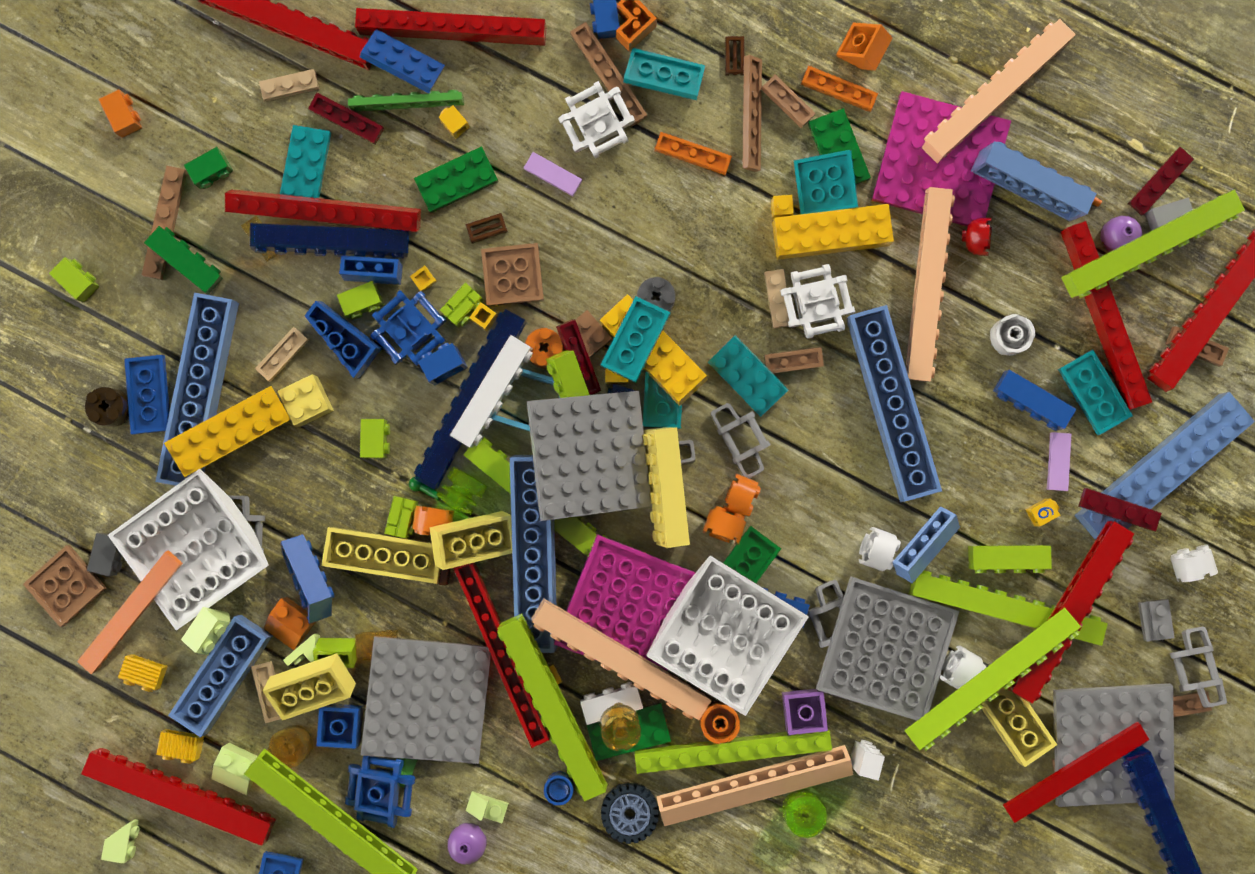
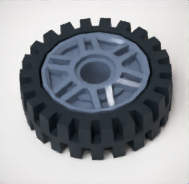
[601,782,659,844]

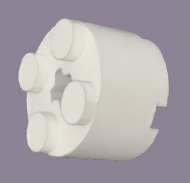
[990,314,1035,356]
[859,527,901,571]
[1170,545,1218,582]
[940,646,986,689]

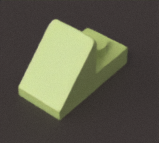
[283,633,320,666]
[466,791,509,823]

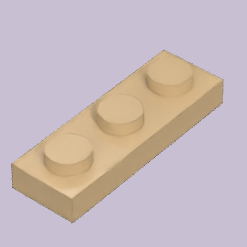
[259,69,319,102]
[764,269,789,329]
[255,327,309,382]
[251,661,281,723]

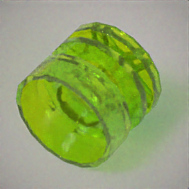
[436,466,488,515]
[782,789,827,838]

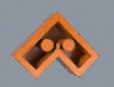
[616,0,657,52]

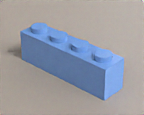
[893,506,960,583]

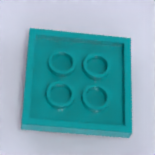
[793,150,859,214]

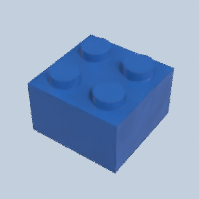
[418,343,468,386]
[316,704,363,749]

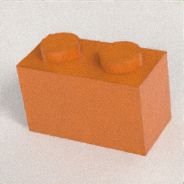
[99,89,142,138]

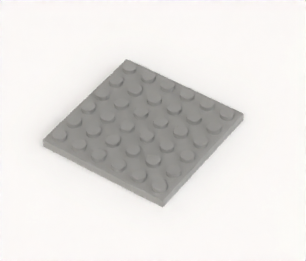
[527,391,652,521]
[816,576,959,720]
[361,636,491,764]
[1053,683,1175,807]

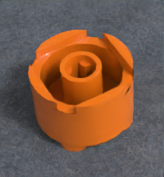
[525,328,564,369]
[722,473,761,517]
[412,506,454,535]
[702,506,747,545]
[700,701,740,744]

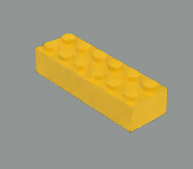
[772,204,894,260]
[600,294,708,406]
[164,386,291,477]

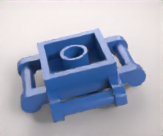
[370,290,447,366]
[345,756,415,828]

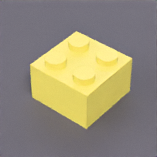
[278,374,334,427]

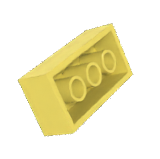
[430,511,512,570]
[263,654,356,721]
[981,687,1057,767]

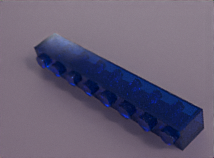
[250,223,409,259]
[1122,746,1202,874]

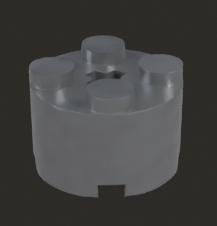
[637,277,675,312]

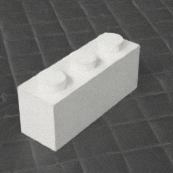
[580,682,643,725]
[850,740,884,781]

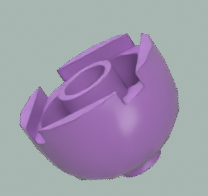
[1100,216,1142,252]
[448,823,487,864]

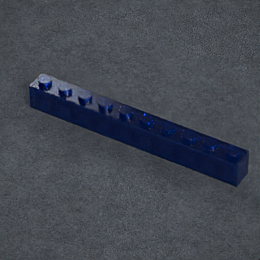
[414,309,527,490]

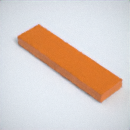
[801,65,878,112]
[655,132,732,175]

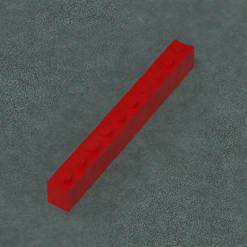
[197,0,372,70]
[355,8,547,46]
[225,189,421,232]
[1061,221,1152,409]
[1147,229,1255,392]
[1008,521,1135,704]
[453,562,550,748]
[81,748,276,846]

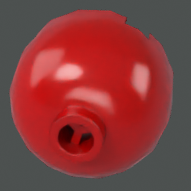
[962,217,992,256]

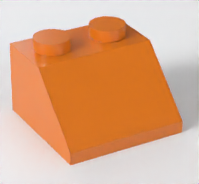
[836,22,893,71]
[263,597,316,650]

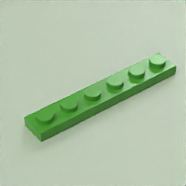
[348,90,464,112]

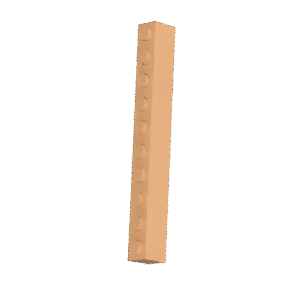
[922,19,1076,164]
[905,187,955,382]
[531,598,711,720]
[656,745,853,827]

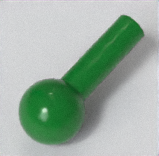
[409,476,442,501]

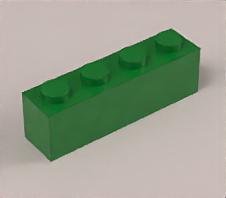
[144,226,223,295]

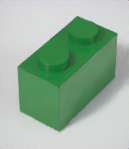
[184,147,233,189]

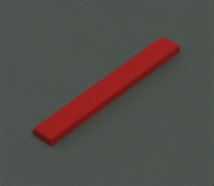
[1003,722,1150,823]

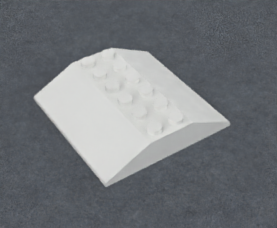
[108,469,269,630]
[646,556,808,716]

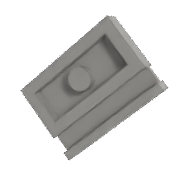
[1138,599,1175,642]

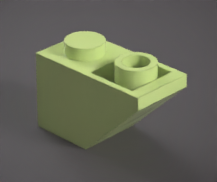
[101,819,140,864]

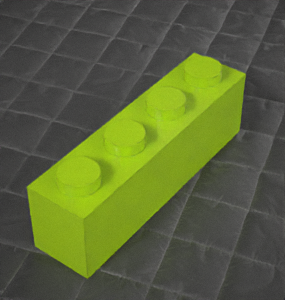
[546,350,589,398]
[968,545,1052,573]

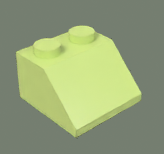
[181,607,230,655]
[212,743,257,795]

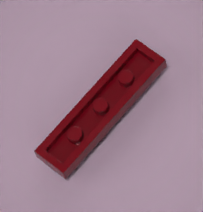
[308,92,384,145]
[1127,147,1194,216]
[556,319,601,395]
[1078,488,1162,532]

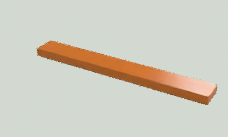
[77,550,183,674]

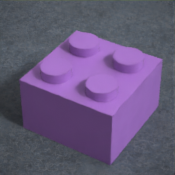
[782,689,828,735]

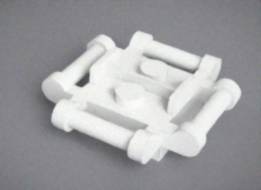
[558,81,635,159]
[780,264,855,339]

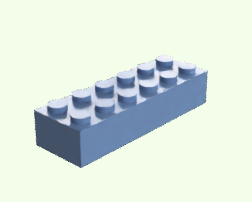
[971,141,1097,221]
[168,615,273,737]

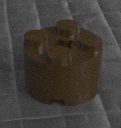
[85,387,129,427]

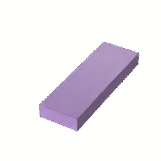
[524,152,582,197]
[1047,432,1071,491]

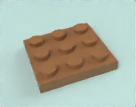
[481,243,544,307]
[23,545,107,627]

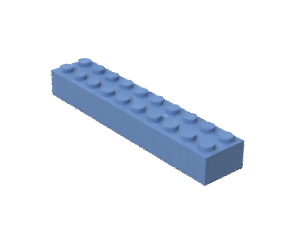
[155,293,239,486]
[846,305,942,502]
[1074,392,1255,540]
[510,455,558,653]

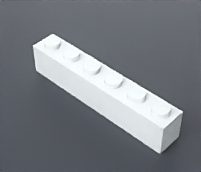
[450,335,533,448]

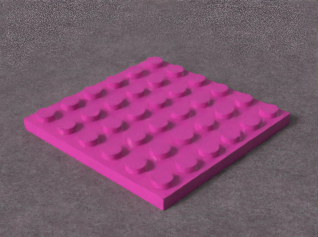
[871,91,1011,227]
[554,534,696,671]

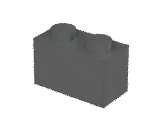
[87,533,122,576]

